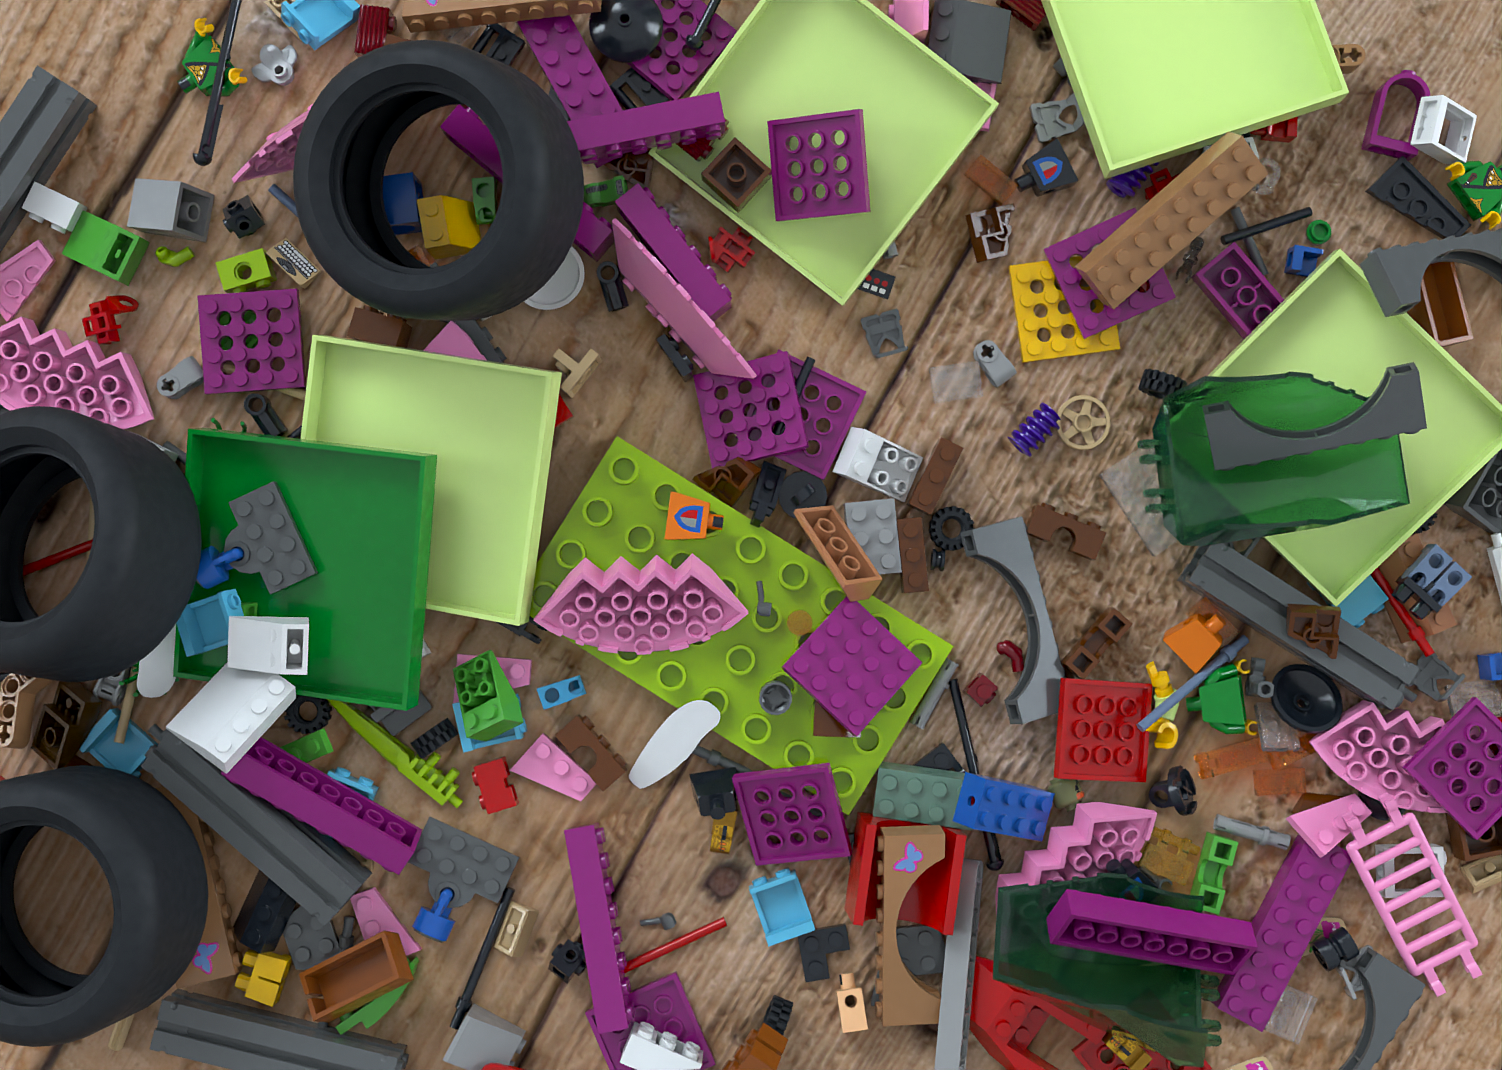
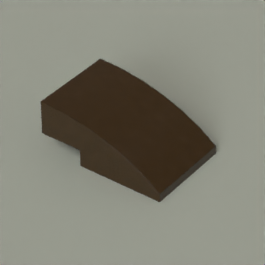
[31,681,103,769]

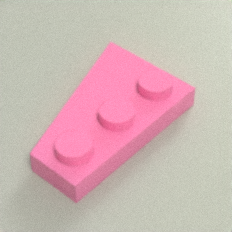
[453,654,532,703]
[510,733,596,801]
[350,887,422,955]

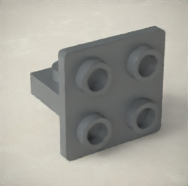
[370,688,432,736]

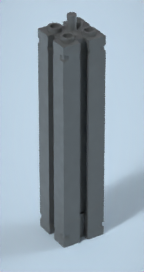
[0,65,97,253]
[1177,538,1419,710]
[141,724,372,926]
[150,989,409,1070]

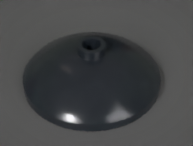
[589,0,663,63]
[1270,664,1343,734]

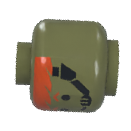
[1047,778,1084,812]

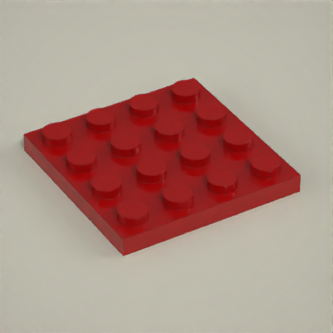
[1054,678,1153,783]

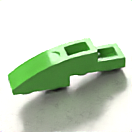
[279,728,334,763]
[335,956,419,1035]

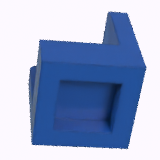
[1284,245,1324,277]
[1477,652,1502,681]

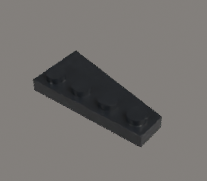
[1365,156,1472,239]

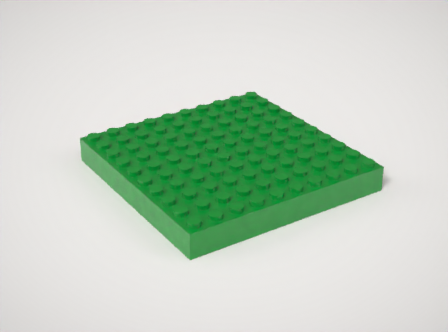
[173,428,437,711]

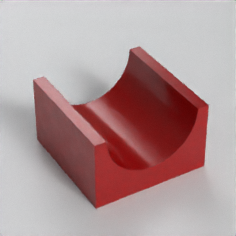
[844,812,967,936]

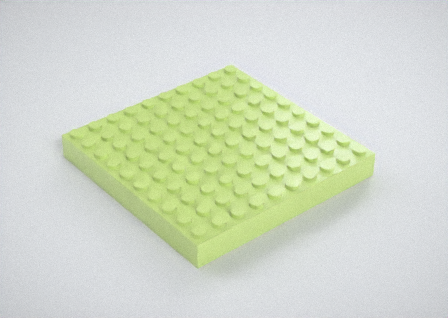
[648,0,999,306]
[1041,0,1349,179]
[1152,249,1502,607]
[301,335,562,626]

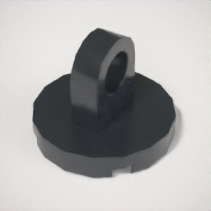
[779,471,827,519]
[1149,765,1197,816]

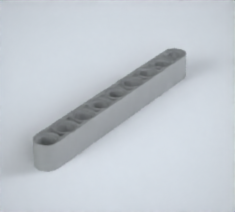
[934,858,983,1070]

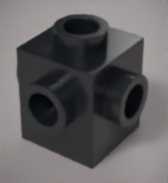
[222,195,265,239]
[548,939,587,984]

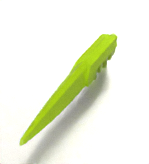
[327,699,463,808]

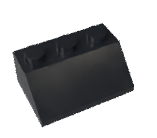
[233,870,296,954]

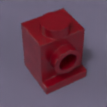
[963,672,998,707]

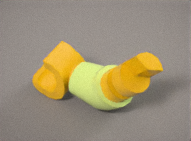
[1145,661,1179,749]

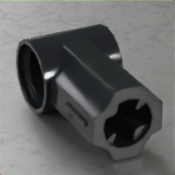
[596,261,629,312]
[244,394,288,437]

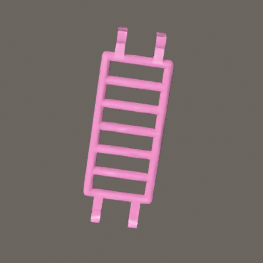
[1342,793,1483,997]

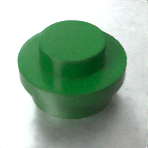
[1306,220,1331,245]

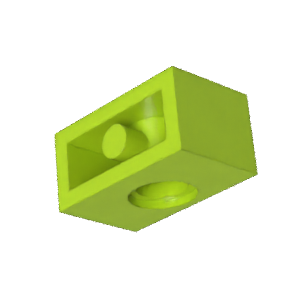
[215,248,277,293]

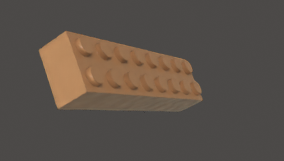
[1075,131,1268,309]

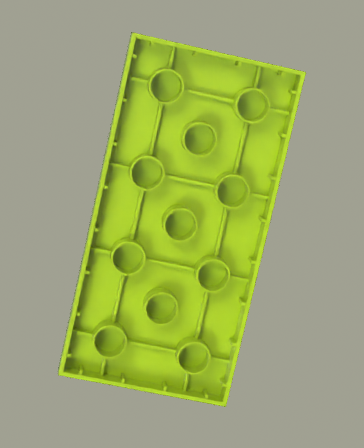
[530,436,954,815]

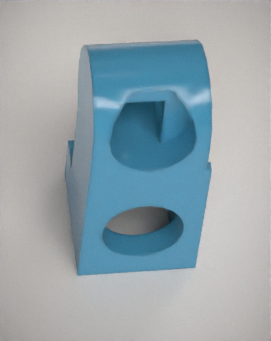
[537,675,587,710]

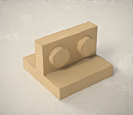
[553,349,603,398]

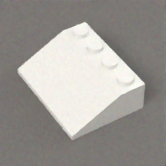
[166,662,296,774]

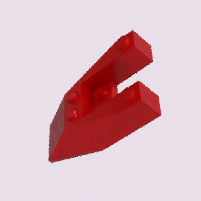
[969,956,1112,1070]

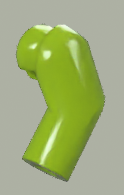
[155,246,195,267]

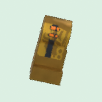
[710,808,738,855]
[1102,1024,1152,1070]

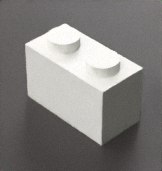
[22,181,88,234]

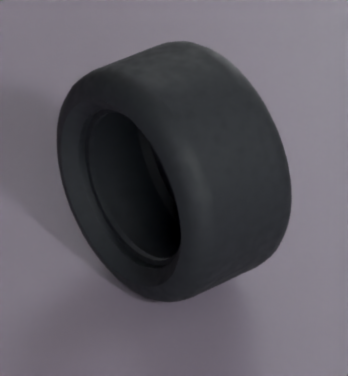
[293,40,584,321]
[0,406,202,682]
[0,765,208,1047]

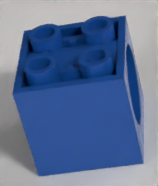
[383,172,423,235]

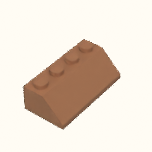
[793,505,883,602]
[1372,533,1457,643]

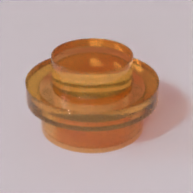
[787,610,812,635]

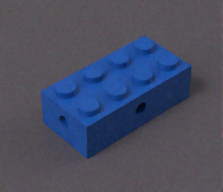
[953,772,1055,841]

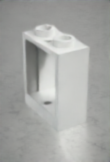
[1410,95,1477,164]
[1375,843,1447,898]

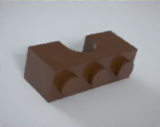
[907,437,963,516]
[1026,502,1106,560]
[896,517,929,593]
[1061,607,1132,679]
[555,714,627,791]

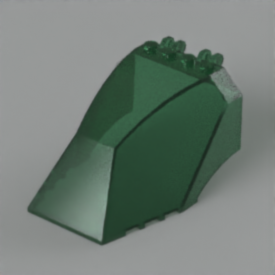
[1137,371,1410,546]
[993,873,1222,1067]

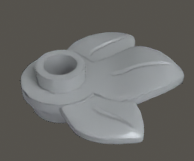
[251,44,297,86]

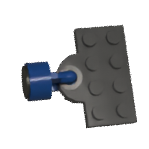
[196,481,318,594]
[408,817,520,943]

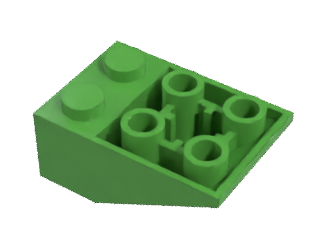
[62,210,150,286]
[453,650,523,741]

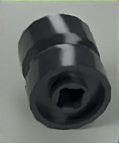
[1311,926,1360,972]

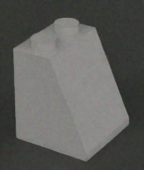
[127,178,214,242]
[443,1003,527,1070]

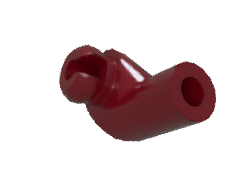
[997,640,1024,672]

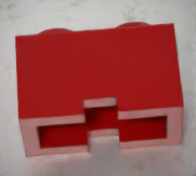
[472,756,519,814]

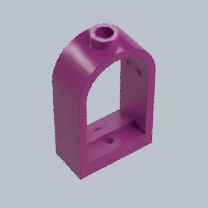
[1361,70,1430,161]

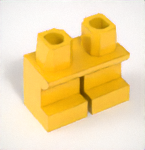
[235,950,292,1007]

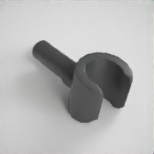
[756,581,772,617]
[1139,864,1173,893]
[640,913,677,930]

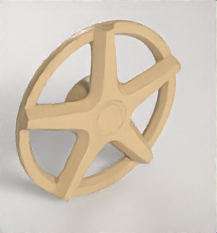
[1056,395,1111,450]

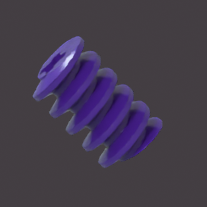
[1106,162,1159,198]
[1008,402,1061,457]

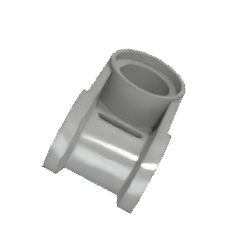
[973,340,1017,388]
[157,356,204,399]
[93,666,132,706]

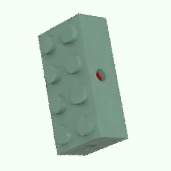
[873,761,972,830]

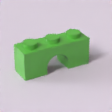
[1188,832,1238,915]

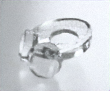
[1252,158,1280,195]

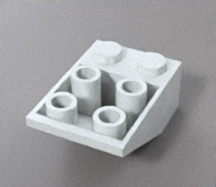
[832,427,923,502]
[227,616,309,675]
[620,1022,703,1070]

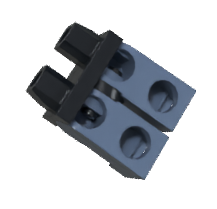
[1391,544,1472,620]

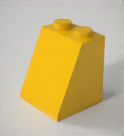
[417,195,481,260]

